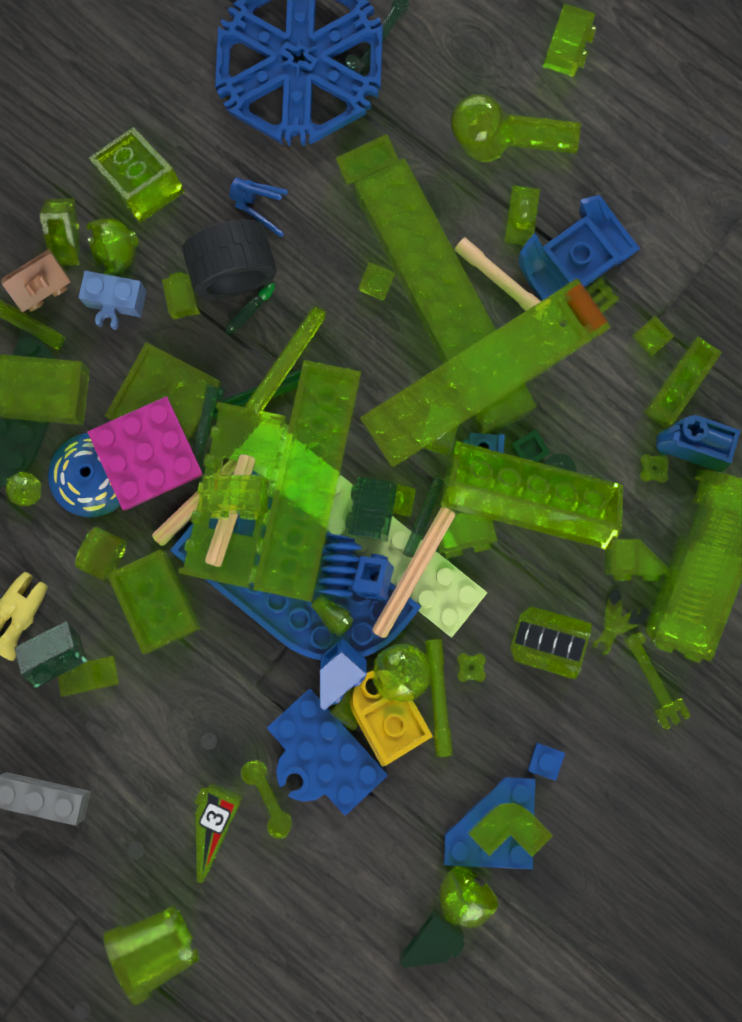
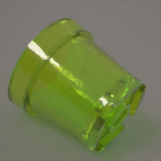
[103,905,200,1006]

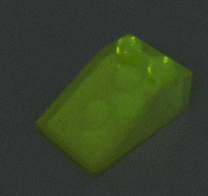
[89,127,185,223]

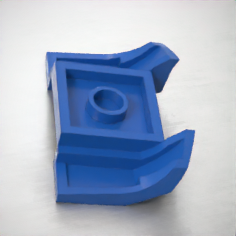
[519,195,640,314]

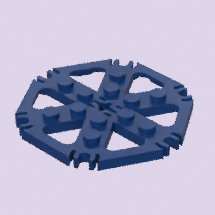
[215,0,383,146]

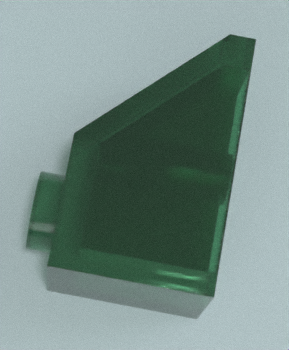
[399,909,465,968]

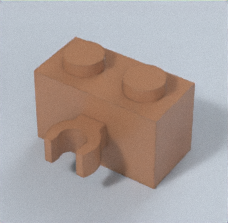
[2,249,70,312]

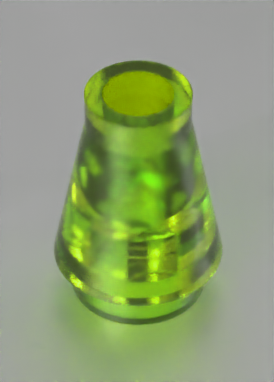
[311,594,354,637]

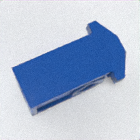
[656,415,741,473]

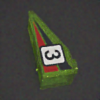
[195,782,243,884]

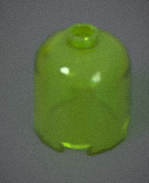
[451,94,514,162]

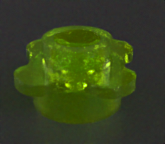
[640,454,669,483]
[457,653,486,682]

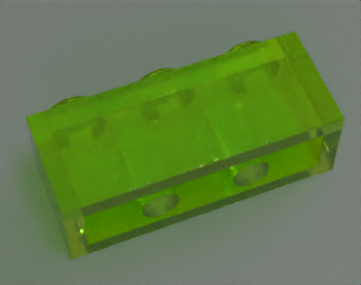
[643,336,722,428]

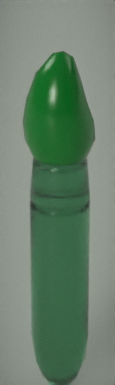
[225,283,275,334]

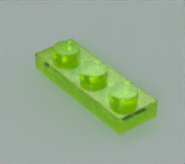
[494,113,581,154]

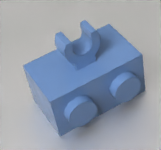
[79,271,147,330]

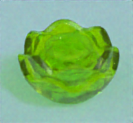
[5,472,42,506]

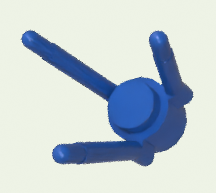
[229,178,288,237]

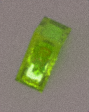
[39,198,79,265]

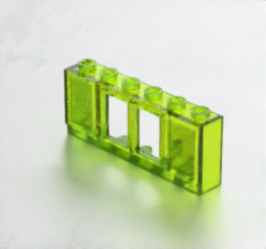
[178,402,291,589]

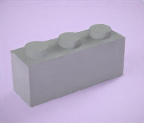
[0,772,91,825]

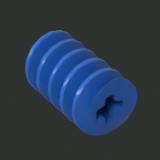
[316,534,362,597]

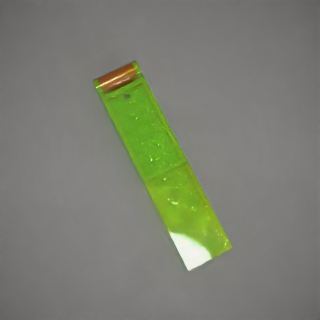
[360,278,611,468]

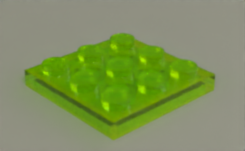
[105,342,222,443]

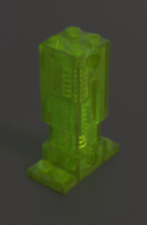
[644,469,742,663]

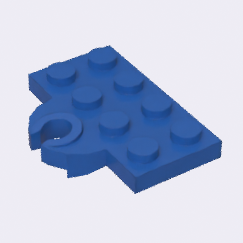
[267,689,388,816]

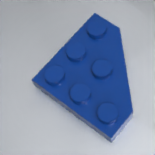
[444,777,535,869]

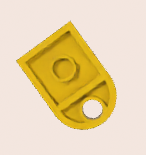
[350,670,433,766]

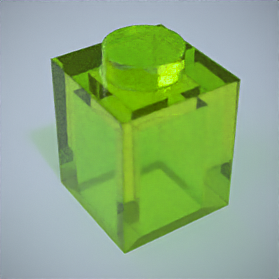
[162,272,200,319]

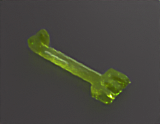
[624,632,691,730]

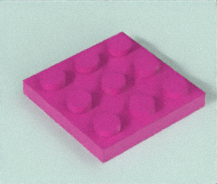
[88,396,203,511]

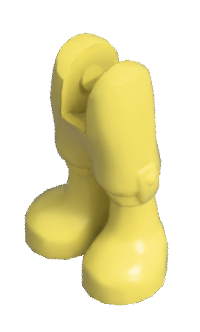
[0,572,48,661]

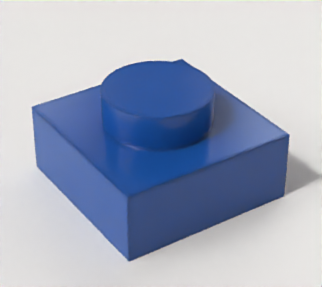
[527,742,565,781]

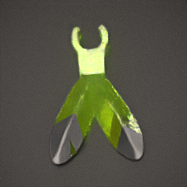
[592,589,649,655]

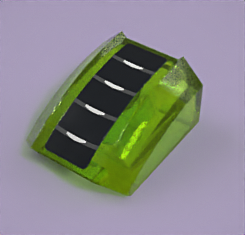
[511,606,592,680]

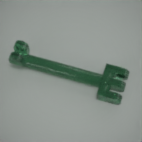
[346,0,409,76]
[193,384,225,483]

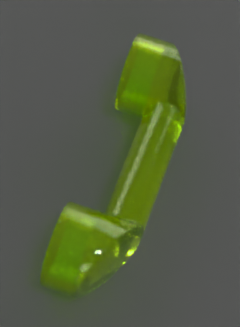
[241,760,292,839]

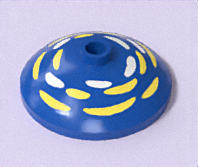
[48,433,121,517]

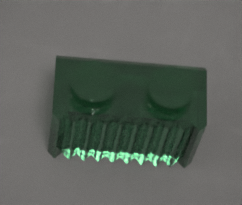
[345,477,398,542]

